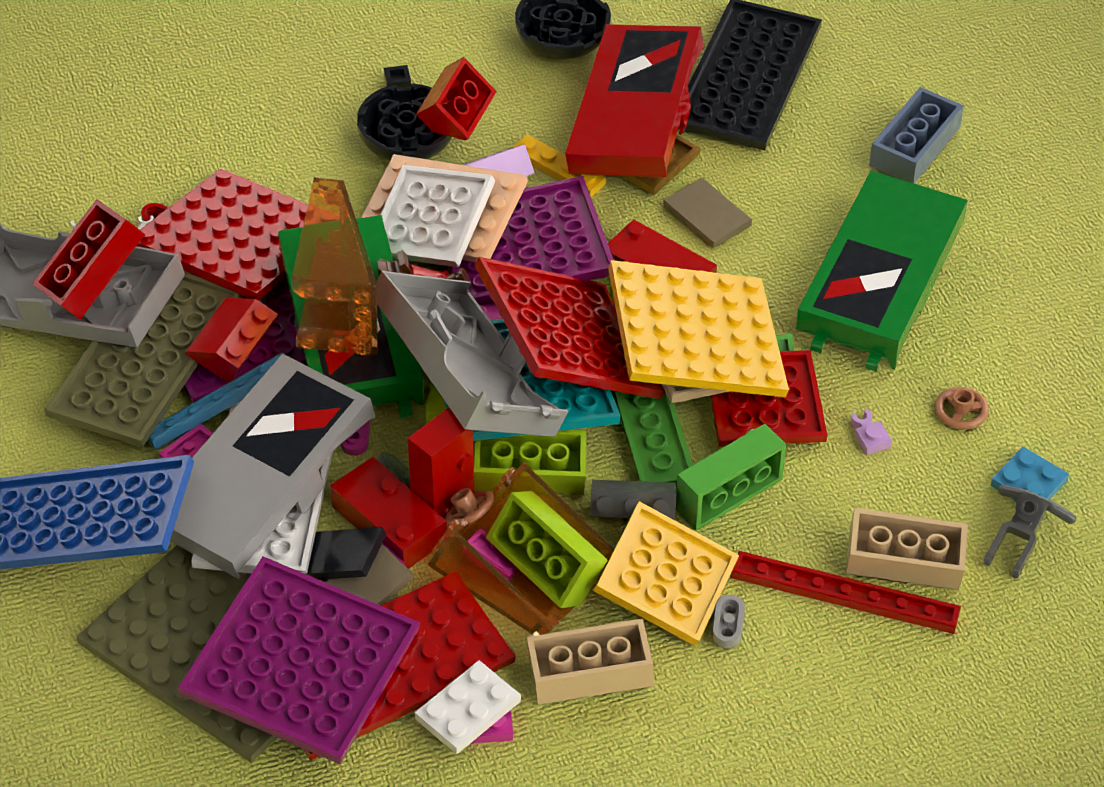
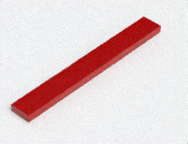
[731,551,961,634]

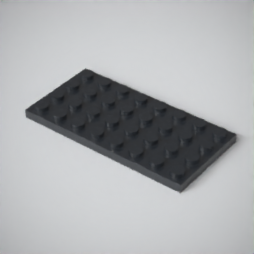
[678,0,822,150]

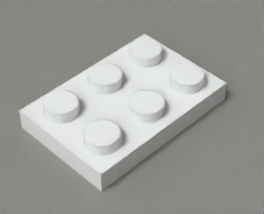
[415,660,521,754]

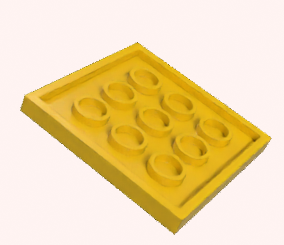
[594,502,739,646]

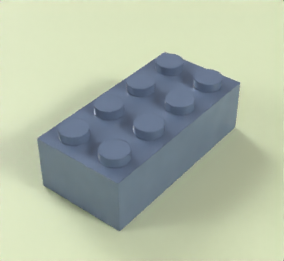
[869,87,964,183]

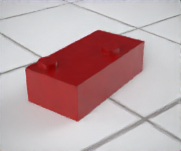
[32,199,145,320]
[608,219,717,273]
[408,407,475,518]
[330,457,447,569]

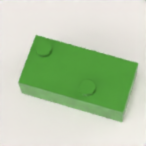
[675,424,786,531]

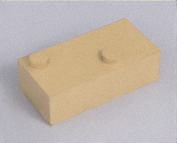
[846,508,968,590]
[527,619,654,704]

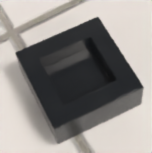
[383,65,411,88]

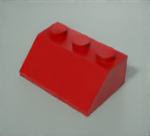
[416,57,497,141]
[185,298,278,383]

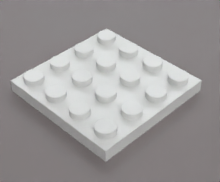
[381,165,495,267]

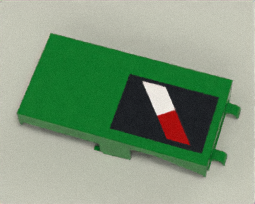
[796,170,968,372]
[278,215,424,418]

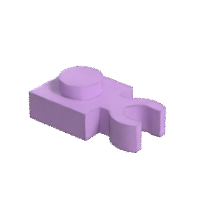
[851,409,892,455]

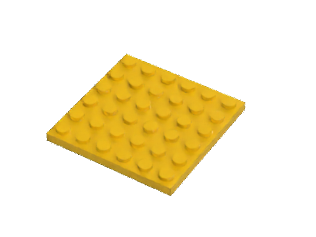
[608,260,789,397]

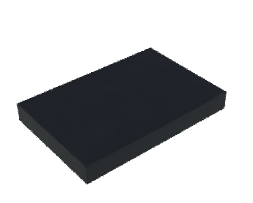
[307,527,387,580]

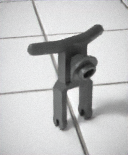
[983,485,1076,579]

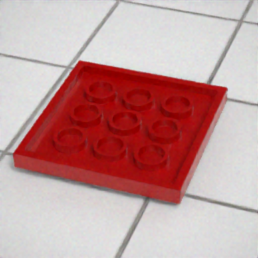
[710,350,828,447]

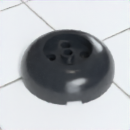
[515,0,611,60]
[357,83,452,161]

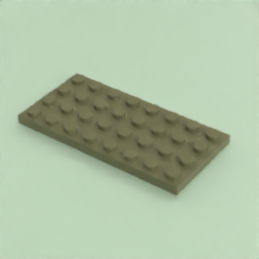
[44,273,243,448]

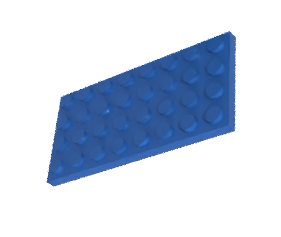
[0,455,194,570]

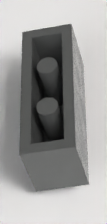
[590,479,676,520]

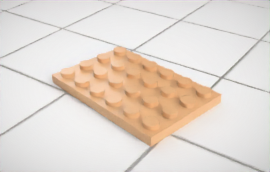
[361,154,528,262]

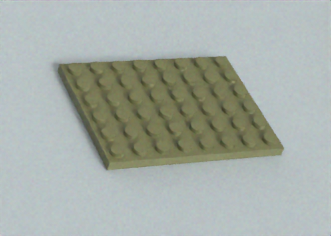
[77,545,277,763]

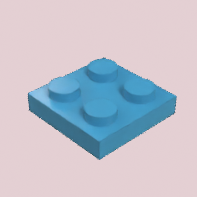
[991,447,1069,501]

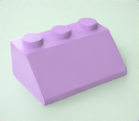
[463,144,534,180]

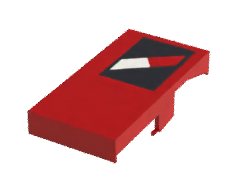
[565,24,704,177]

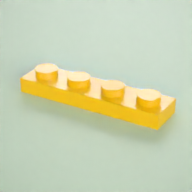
[513,134,606,197]

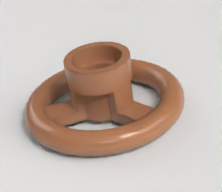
[935,387,989,429]
[444,488,495,528]

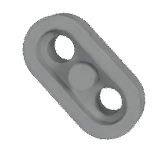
[712,595,745,648]

